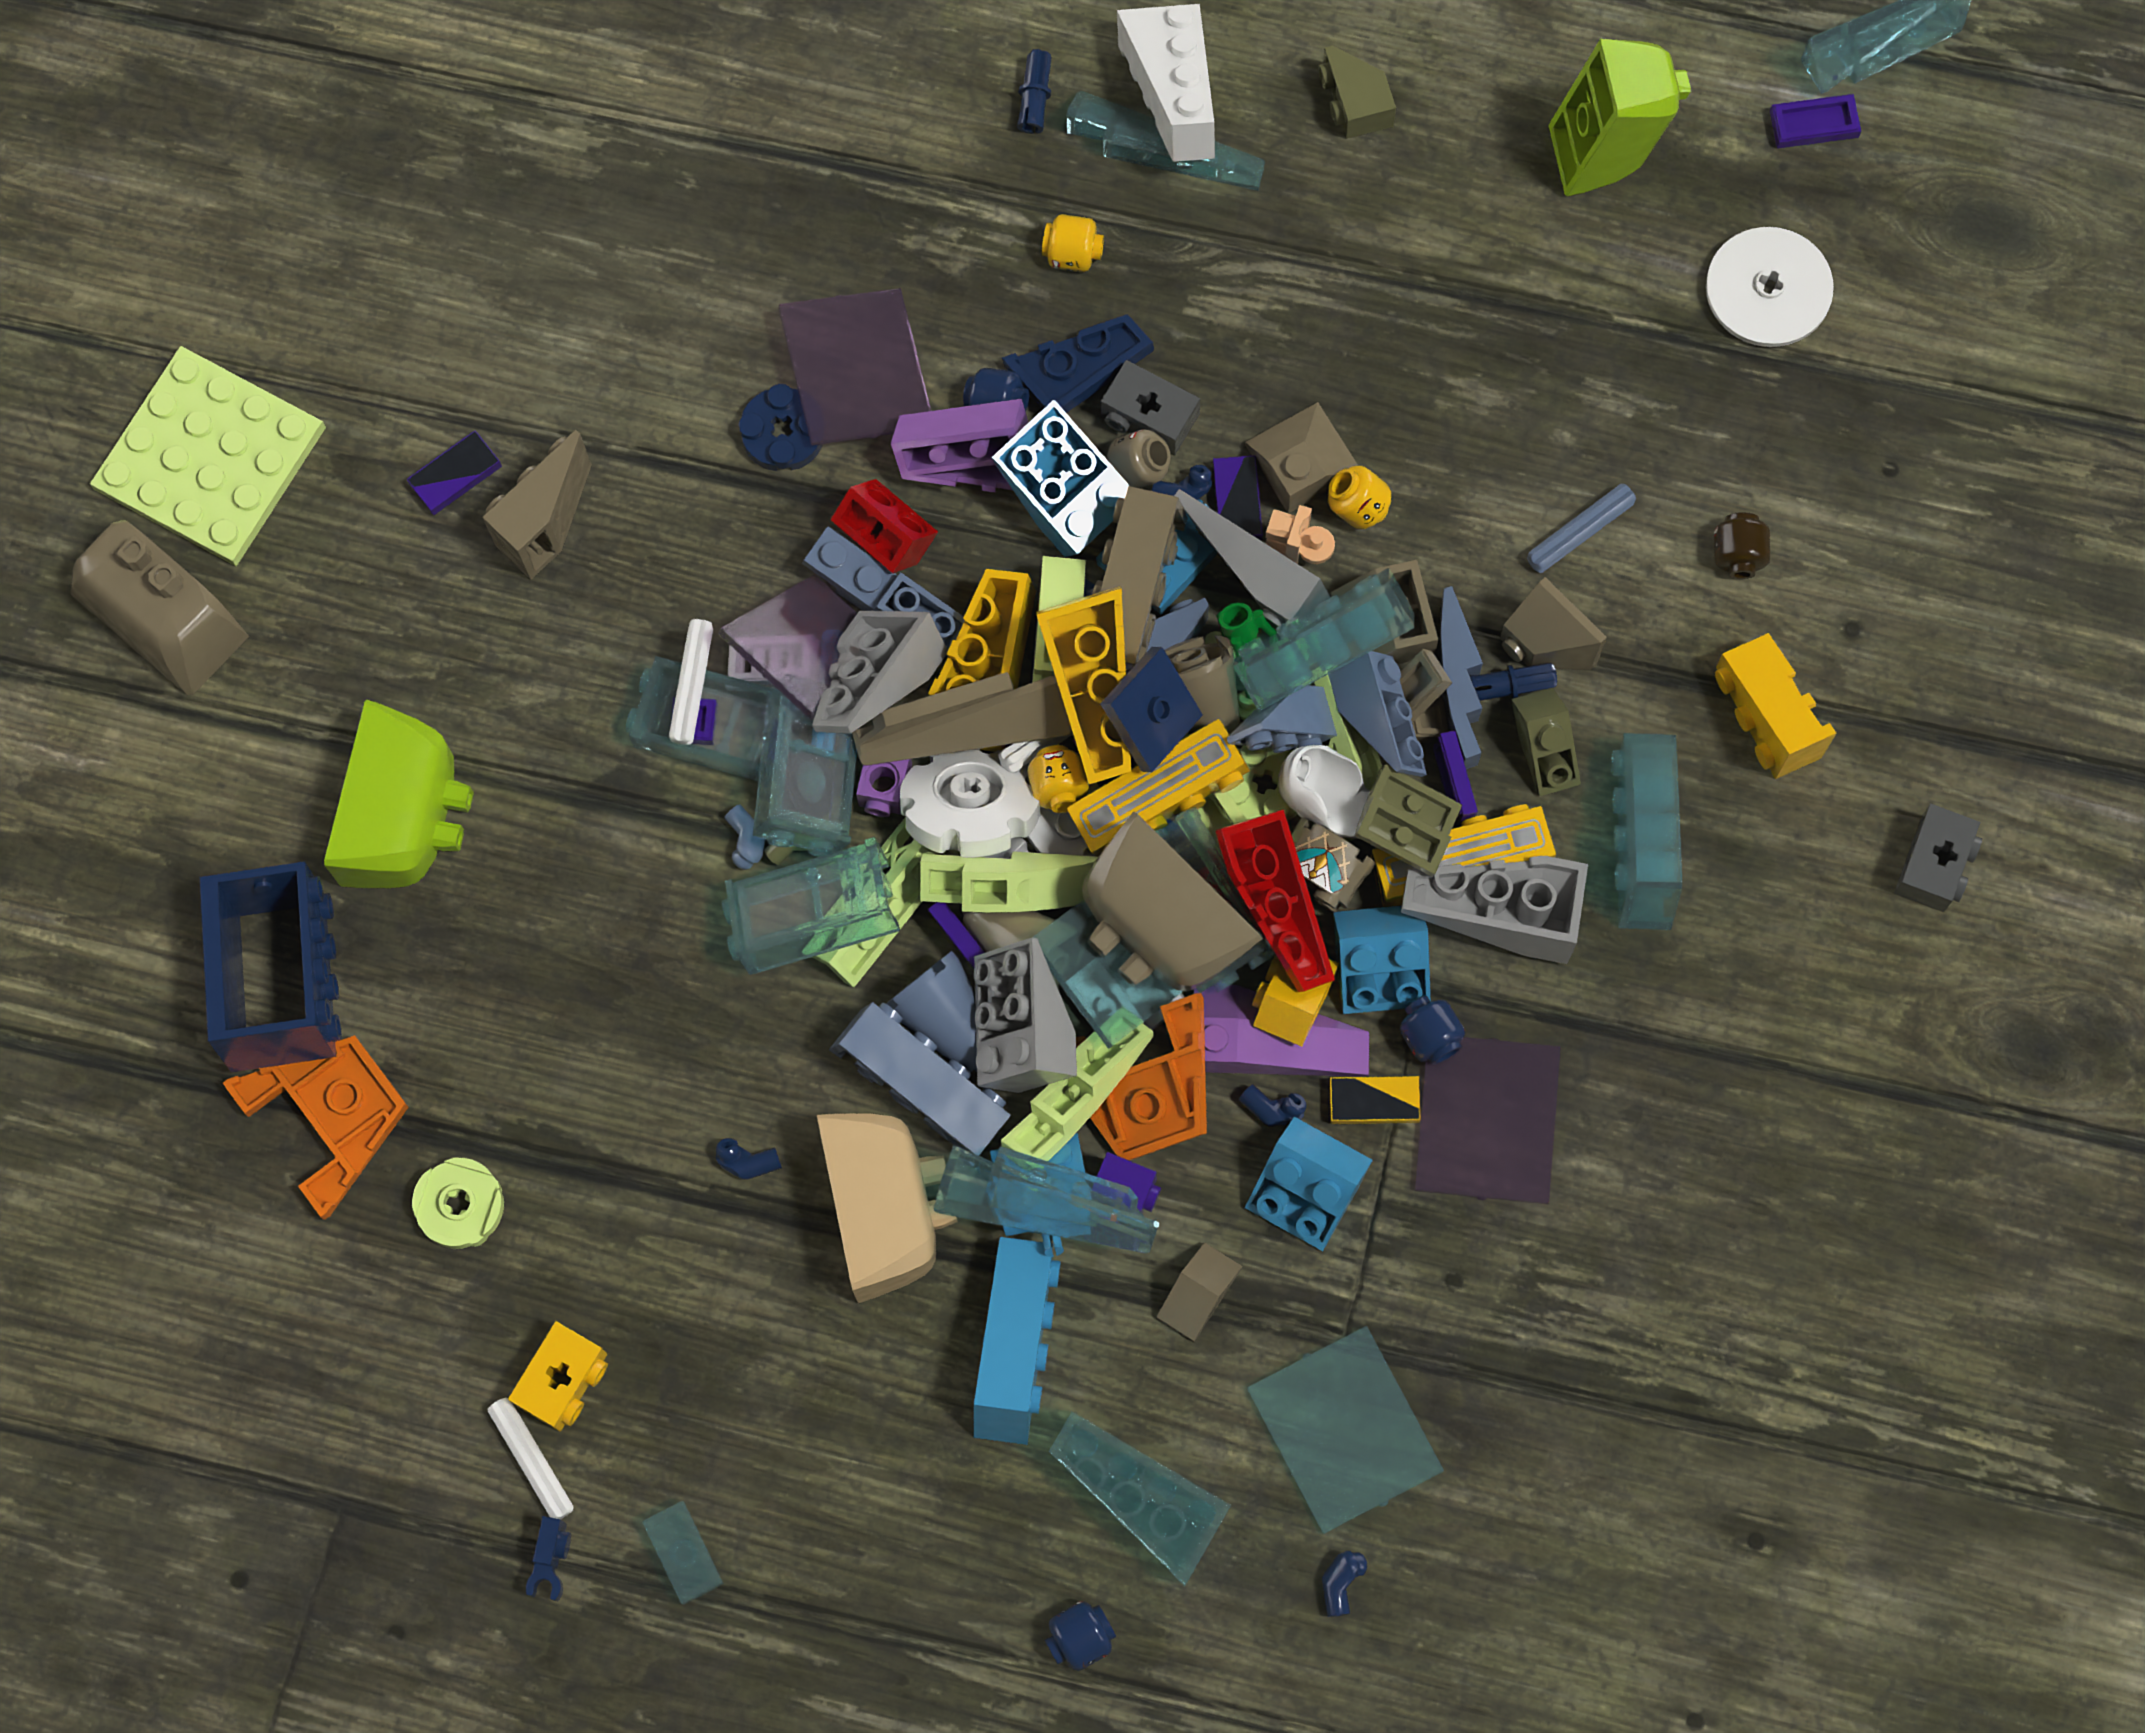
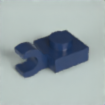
[526,1516,571,1602]

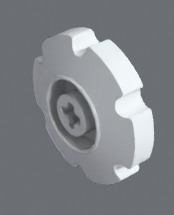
[900,749,1040,858]

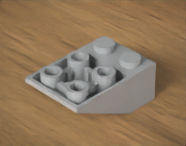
[974,937,1077,1093]

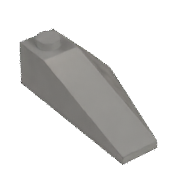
[1174,489,1331,632]
[812,611,948,733]
[1401,856,1588,964]

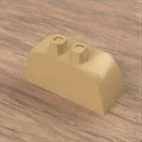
[817,1113,958,1303]

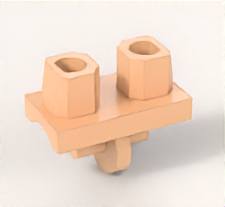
[1265,505,1335,564]

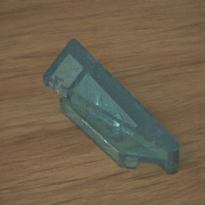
[1801,0,1971,94]
[1067,91,1265,191]
[934,1145,1159,1253]

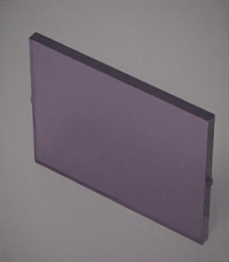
[778,288,932,445]
[718,574,857,721]
[1415,1037,1561,1205]

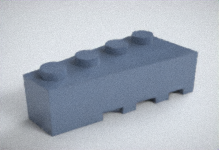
[829,1002,1011,1159]

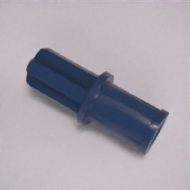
[1017,49,1052,134]
[1470,663,1557,701]

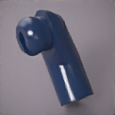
[715,1138,782,1180]

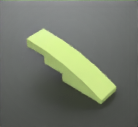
[1001,1008,1154,1174]

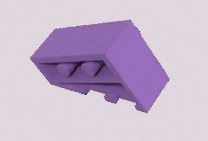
[891,399,1029,492]

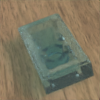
[642,1501,724,1605]

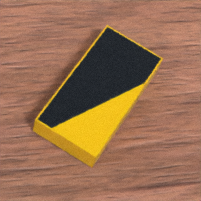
[1329,1076,1420,1124]

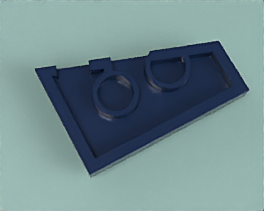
[1002,314,1154,413]

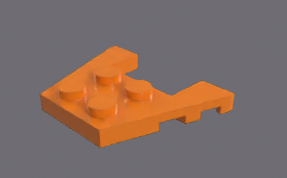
[1076,993,1207,1161]
[223,1035,409,1220]

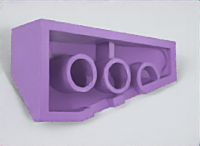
[1193,984,1369,1077]

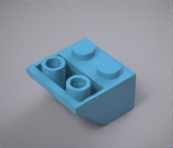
[1333,906,1431,1014]
[1245,1117,1373,1251]

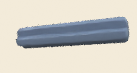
[1527,484,1636,573]

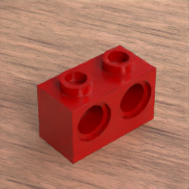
[830,479,938,573]

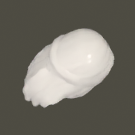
[1278,745,1370,839]

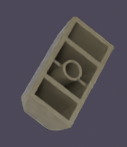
[71,520,249,695]
[1082,812,1263,991]

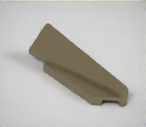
[852,672,1072,766]

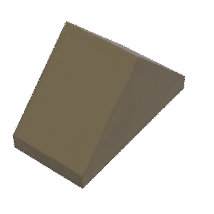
[1156,1243,1242,1342]

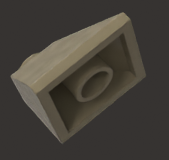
[1245,402,1358,514]
[1500,577,1607,670]

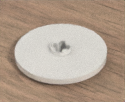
[1706,227,1834,347]

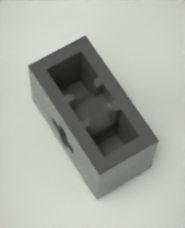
[1101,360,1200,455]
[1894,803,1982,912]

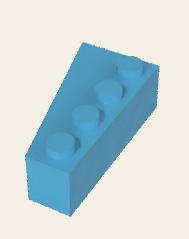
[974,1237,1061,1445]

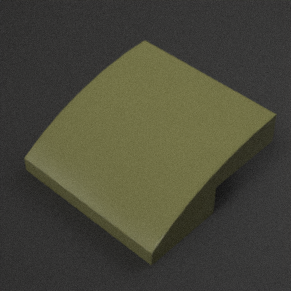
[1354,764,1462,877]

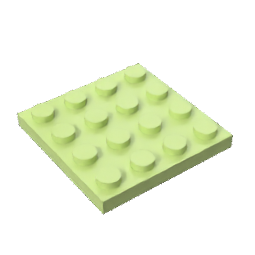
[90,346,326,567]

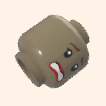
[1107,429,1171,488]

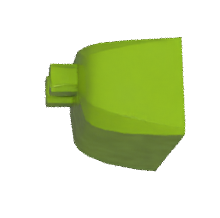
[1549,38,1691,196]
[324,699,474,888]

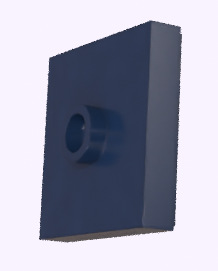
[1100,647,1203,772]

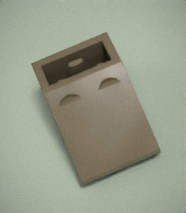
[482,430,592,580]

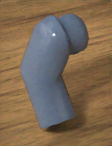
[725,804,765,870]

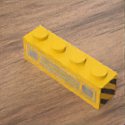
[1067,719,1250,857]
[1371,804,1556,907]

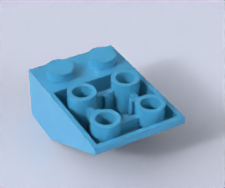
[991,400,1129,557]

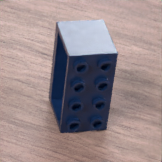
[200,861,342,1072]

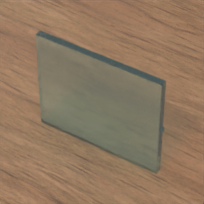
[1033,900,1183,1049]
[1247,1326,1444,1534]

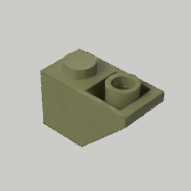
[1318,45,1396,139]
[1512,688,1581,796]

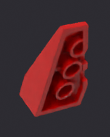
[1215,809,1335,992]

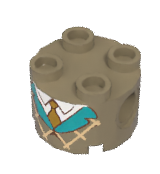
[1292,817,1375,913]

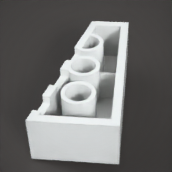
[1117,4,1215,162]

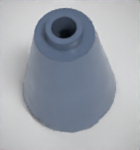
[886,951,977,1073]

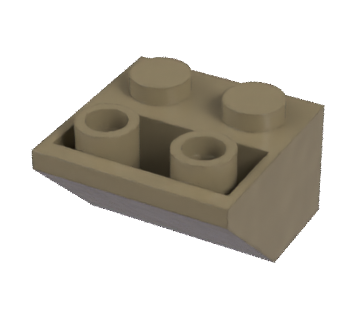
[1330,560,1438,664]

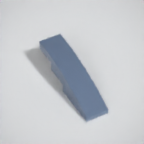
[1438,586,1483,769]

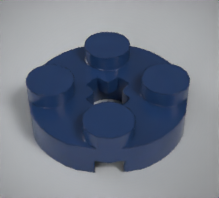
[739,384,825,471]

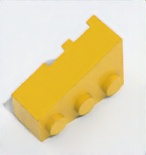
[1715,633,1836,779]

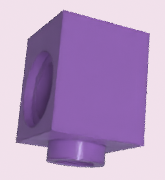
[856,759,912,817]

